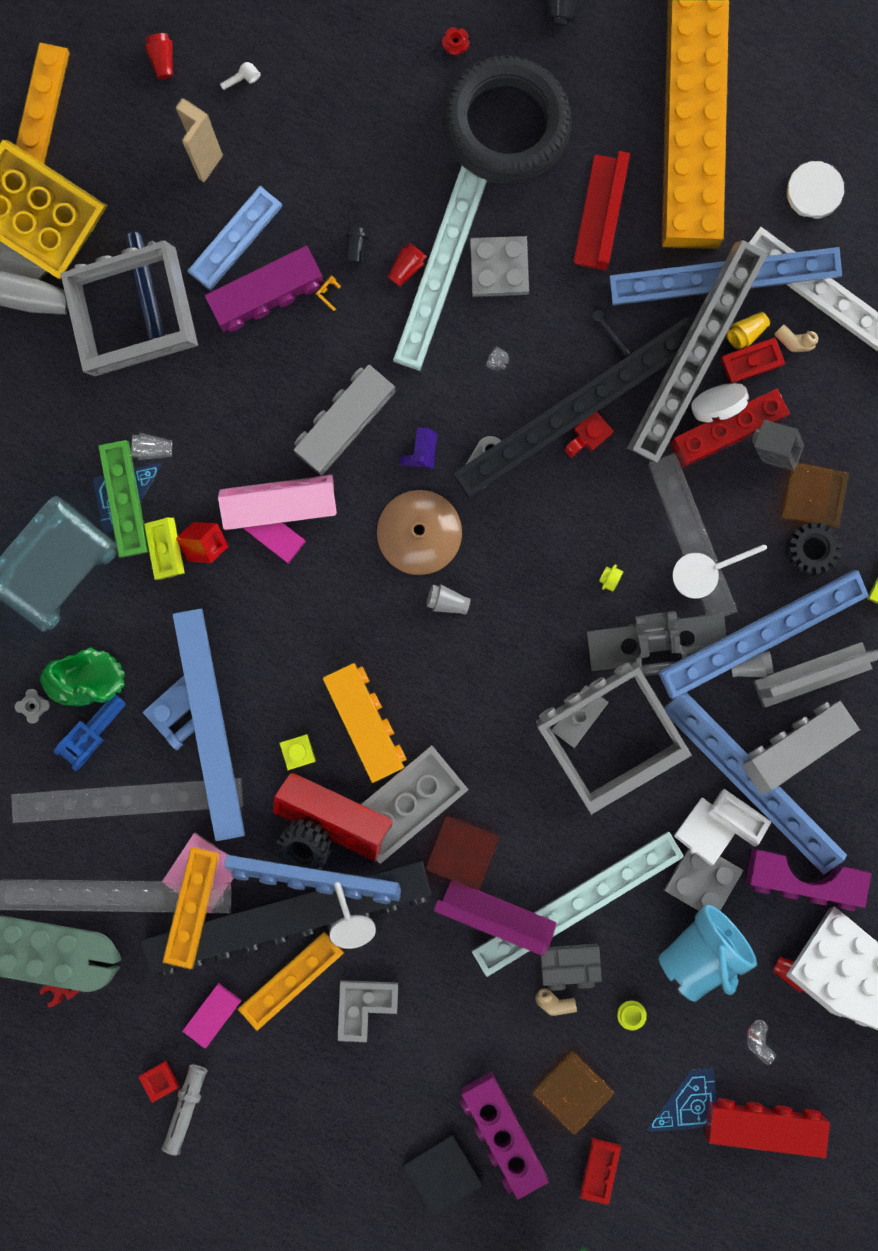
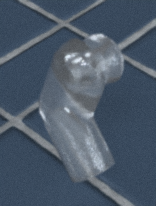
[747,1020,776,1065]

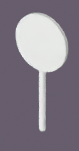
[673,545,767,599]
[329,882,376,949]

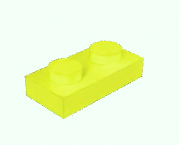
[144,517,184,580]

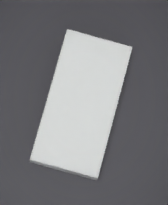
[708,789,771,847]

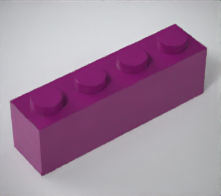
[205,245,324,332]

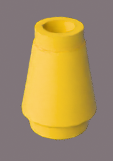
[727,312,770,350]

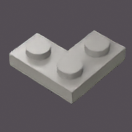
[338,980,398,1042]

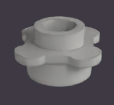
[15,689,50,723]

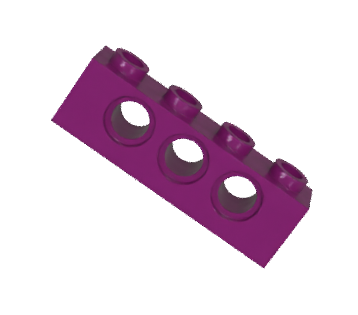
[459,1072,548,1200]

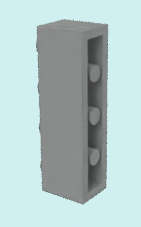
[294,365,395,476]
[741,701,860,794]

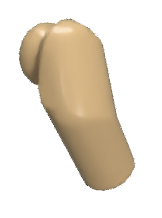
[774,325,818,352]

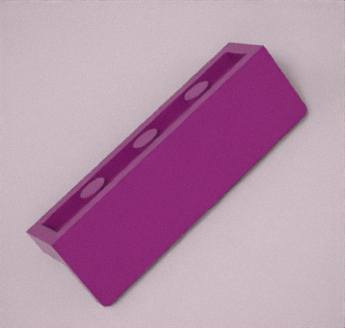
[434,880,557,956]

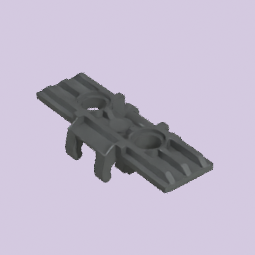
[587,611,726,676]

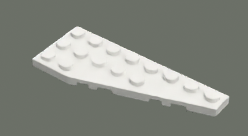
[786,906,878,1030]

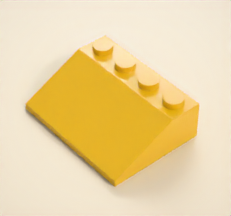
[0,140,107,279]

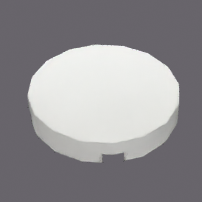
[787,161,844,219]
[692,383,749,422]

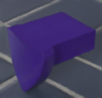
[399,427,438,468]

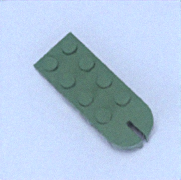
[0,915,121,992]

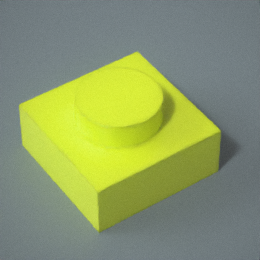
[280,734,316,770]

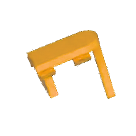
[315,276,341,311]

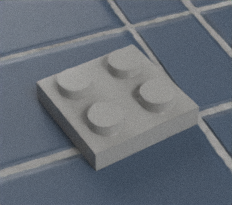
[470,236,529,297]
[663,848,743,911]

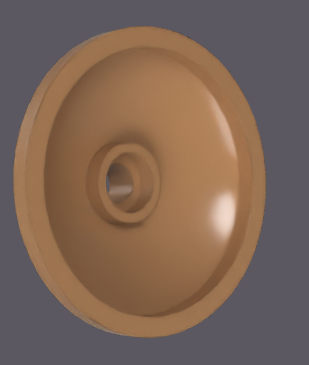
[377,490,462,575]

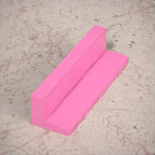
[218,475,337,530]

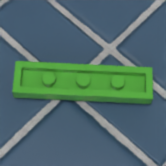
[99,440,149,558]

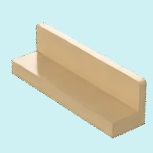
[176,99,223,182]

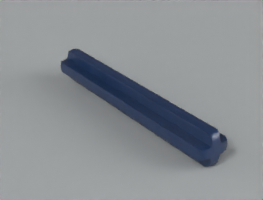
[125,232,164,340]

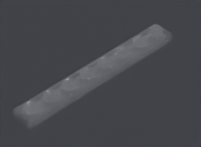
[0,879,231,913]

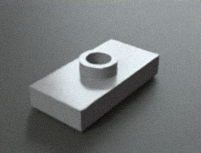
[552,685,609,748]

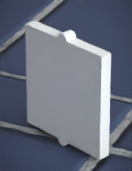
[674,797,735,866]

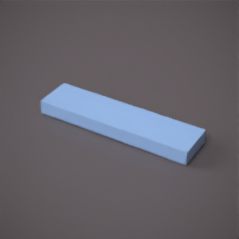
[188,186,282,291]

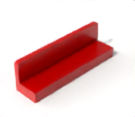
[574,151,630,270]
[273,773,392,861]

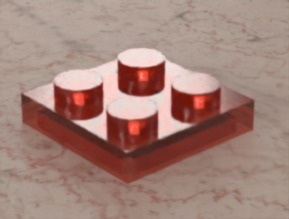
[426,815,500,890]

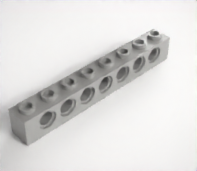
[627,240,768,463]

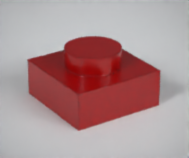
[139,1060,179,1102]

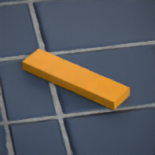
[163,847,221,969]
[238,931,344,1031]

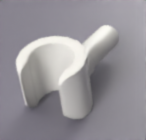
[220,62,260,90]

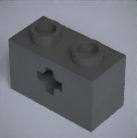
[752,420,804,471]

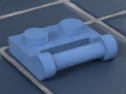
[143,676,195,751]

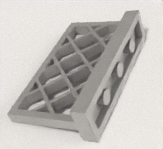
[753,642,878,708]

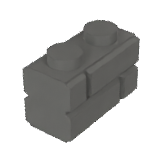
[540,944,602,990]

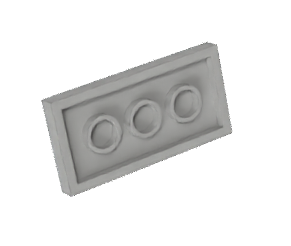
[361,746,469,864]

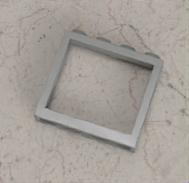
[61,240,198,376]
[536,662,692,814]

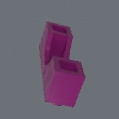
[746,848,872,911]

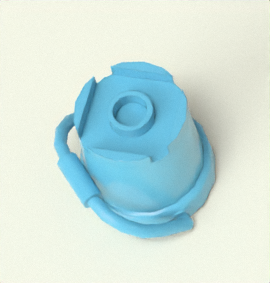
[659,905,757,1002]

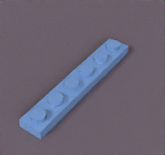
[224,855,401,904]

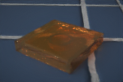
[781,463,849,529]
[533,1050,615,1135]

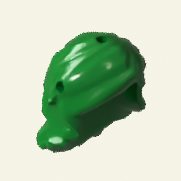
[40,647,125,706]

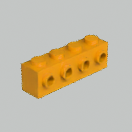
[323,663,407,783]

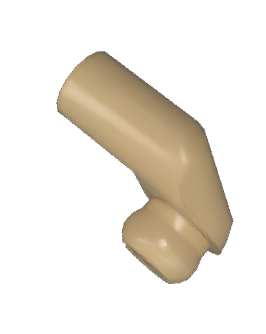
[536,988,577,1016]

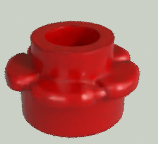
[442,27,469,56]

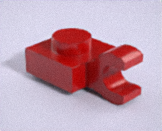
[564,412,614,458]

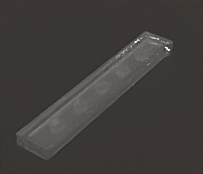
[648,453,738,617]

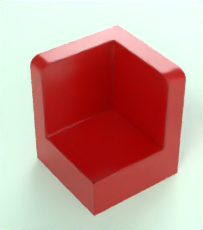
[176,522,228,563]

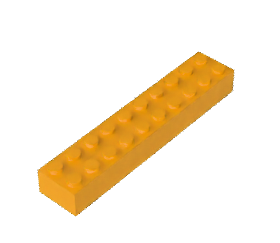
[662,0,729,249]

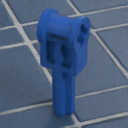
[53,695,126,771]

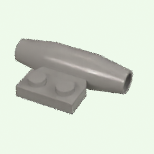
[0,241,69,314]

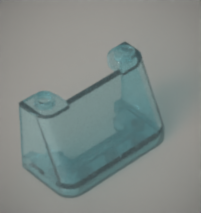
[0,496,117,631]

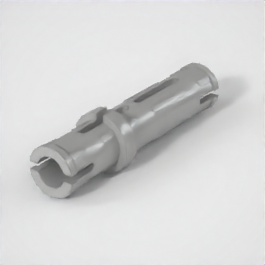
[162,1064,207,1155]

